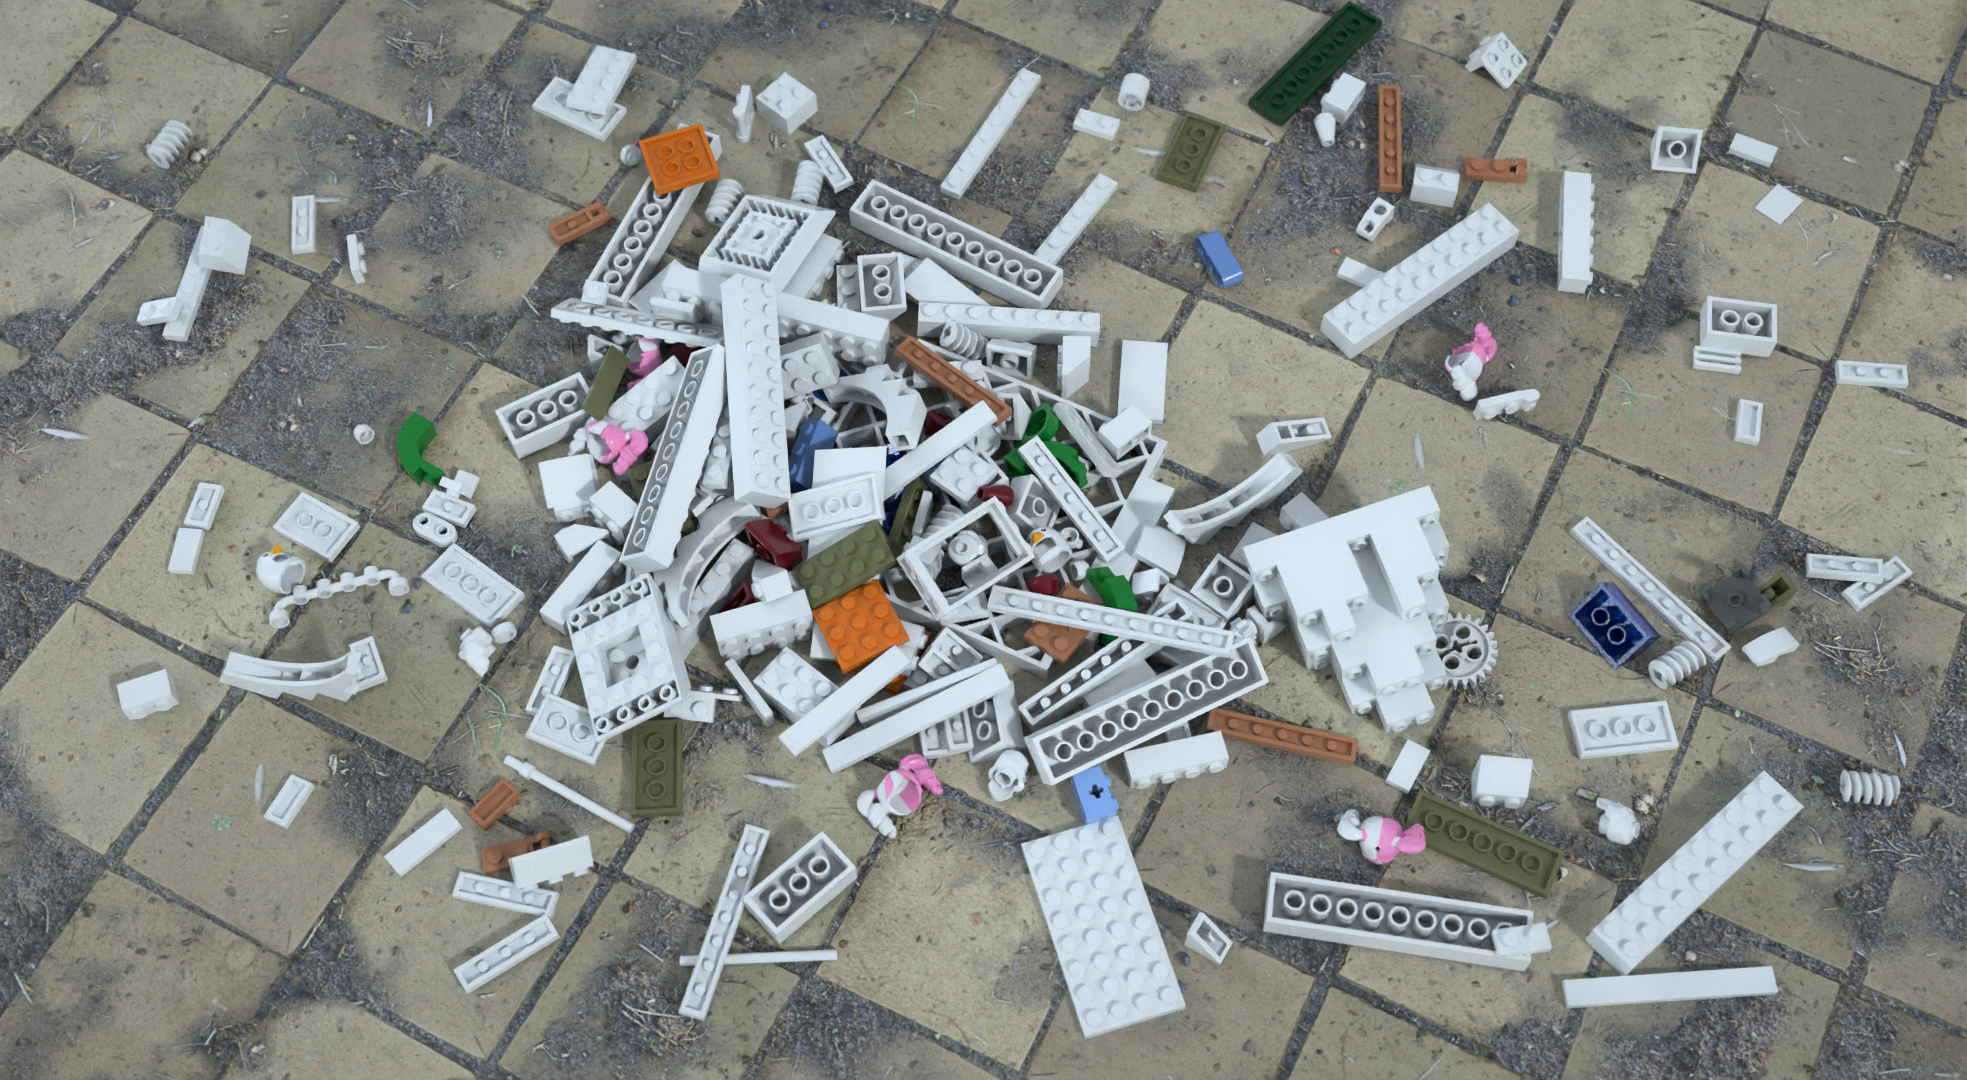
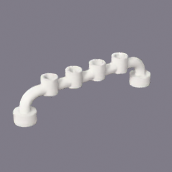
[269,566,409,629]

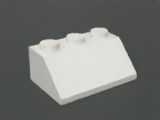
[857,252,907,322]
[967,680,1026,764]
[508,835,594,892]

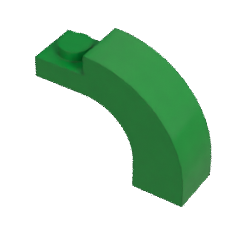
[397,412,446,490]
[1004,441,1088,489]
[1085,566,1138,646]

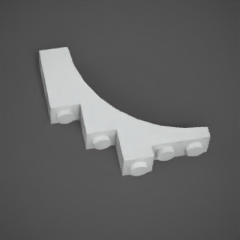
[822,364,927,451]
[1163,452,1303,545]
[653,495,762,628]
[218,650,363,702]

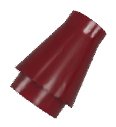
[977,484,1014,507]

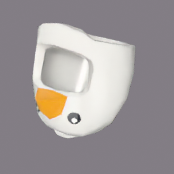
[1026,526,1072,575]
[256,544,306,595]

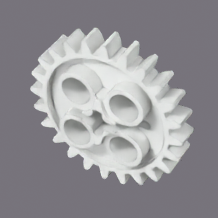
[1434,612,1498,690]

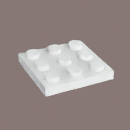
[1146,583,1230,666]

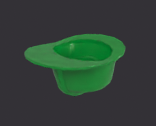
[1013,402,1061,449]

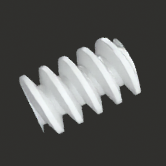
[146,120,193,169]
[790,160,824,206]
[705,178,744,228]
[940,320,989,360]
[921,504,965,558]
[1648,641,1706,690]
[1840,770,1900,806]

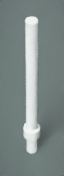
[504,755,635,833]
[680,949,838,966]

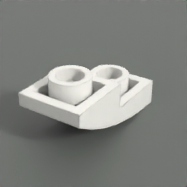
[1742,627,1800,667]

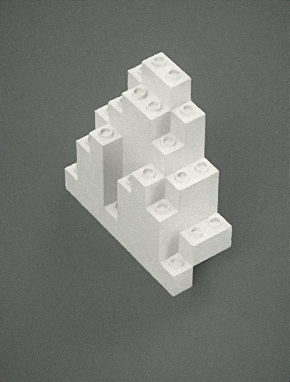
[1243,485,1450,733]

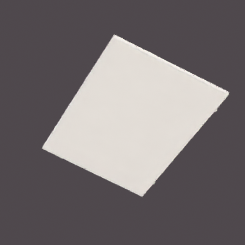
[807,446,887,580]

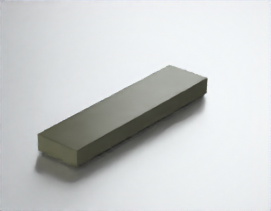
[581,345,630,421]
[888,475,928,558]

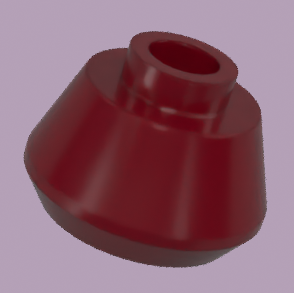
[923,410,952,437]
[1026,574,1059,596]

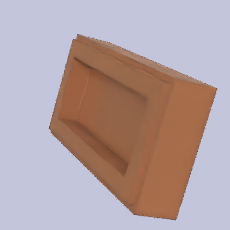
[467,777,522,831]

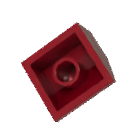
[744,519,803,573]

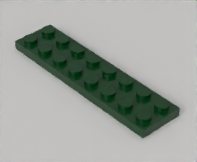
[1248,1,1383,127]

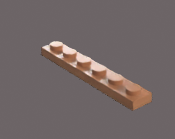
[1378,85,1402,193]
[895,336,1012,427]
[1206,708,1359,766]

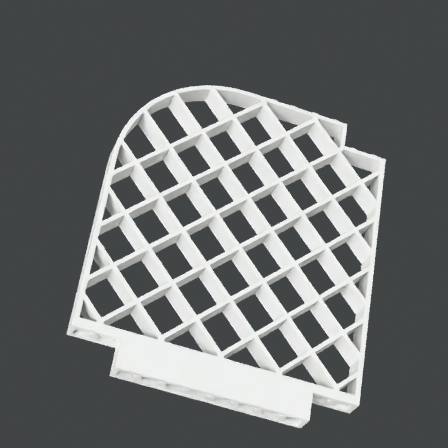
[831,339,1175,680]

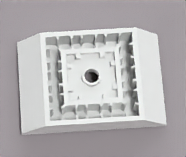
[698,194,836,292]
[565,572,691,743]

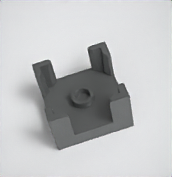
[1699,564,1772,636]

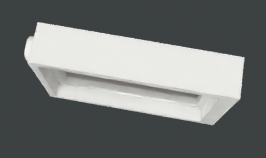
[897,496,1035,621]

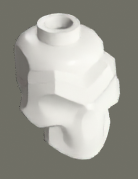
[948,530,988,567]
[458,627,497,677]
[988,749,1029,801]
[1596,797,1640,845]

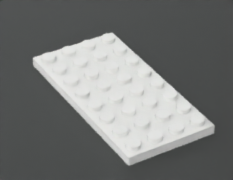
[1021,816,1186,1039]

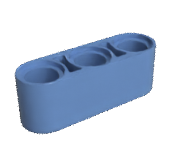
[1195,230,1244,289]

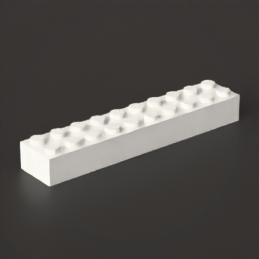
[582,123,722,309]
[849,179,1063,310]
[1320,203,1520,360]
[662,264,890,367]
[721,273,791,509]
[619,343,728,574]
[1024,636,1269,785]
[1585,771,1804,976]
[1263,872,1533,971]

